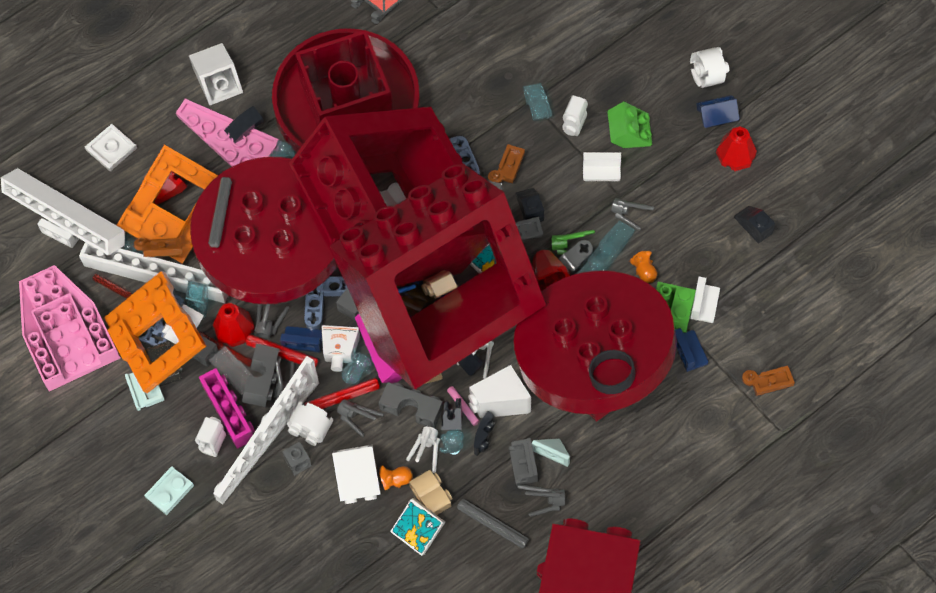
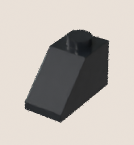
[516,188,544,222]
[734,206,775,244]

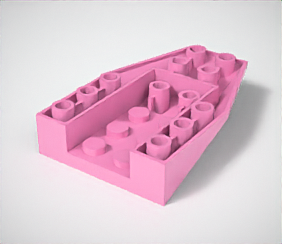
[19,265,120,392]

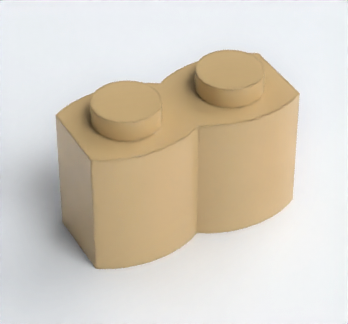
[421,270,457,299]
[409,470,452,515]

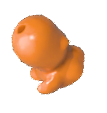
[630,251,657,283]
[379,465,413,490]

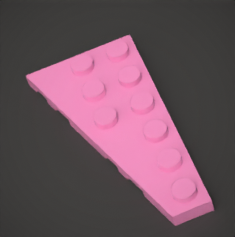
[176,99,280,167]

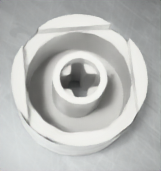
[690,47,729,88]
[287,402,333,446]

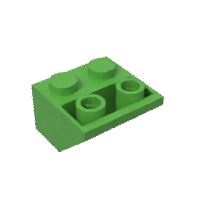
[608,102,652,148]
[656,282,696,333]

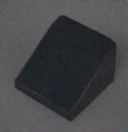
[458,353,483,376]

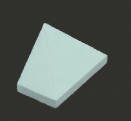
[532,439,570,467]

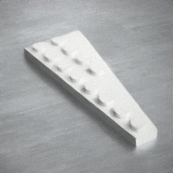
[213,356,319,504]

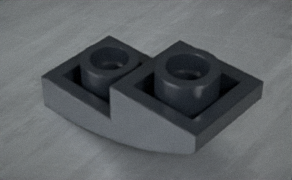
[224,106,264,143]
[474,411,495,456]

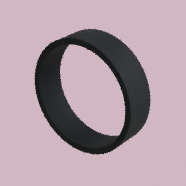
[589,350,635,394]

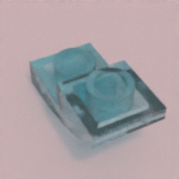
[523,83,552,121]
[186,280,208,319]

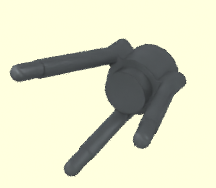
[611,198,655,230]
[254,304,289,339]
[270,361,295,400]
[337,399,384,437]
[517,485,565,517]

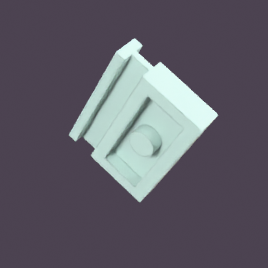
[125,373,164,411]
[144,466,194,515]

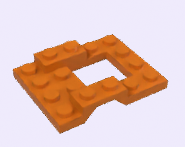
[116,145,218,264]
[104,271,206,393]

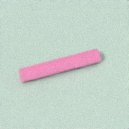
[447,386,480,426]

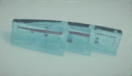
[577,220,635,274]

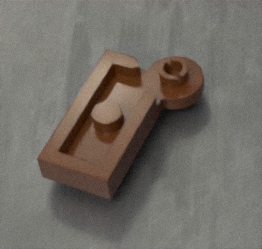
[488,144,525,185]
[134,238,182,257]
[742,366,795,396]

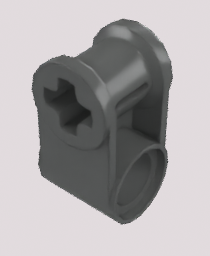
[559,240,593,275]

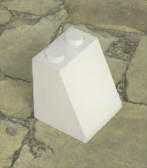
[189,43,243,105]
[468,365,531,418]
[332,444,380,504]

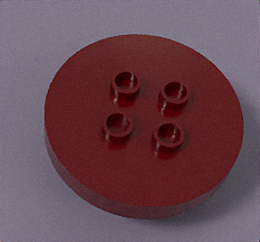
[272,29,420,152]
[190,157,337,304]
[514,271,677,422]

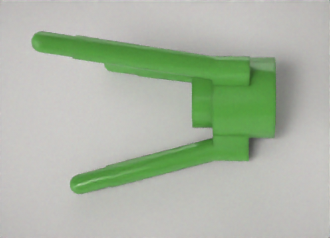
[552,230,595,260]

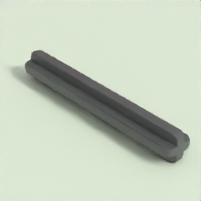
[208,177,232,248]
[457,499,529,549]

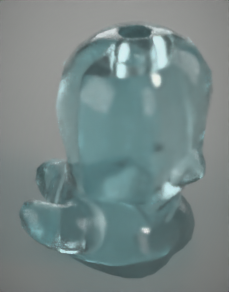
[269,140,295,158]
[341,353,372,385]
[440,430,464,455]

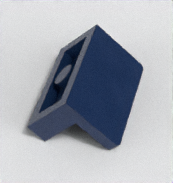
[696,95,739,128]
[280,326,322,353]
[675,328,708,372]

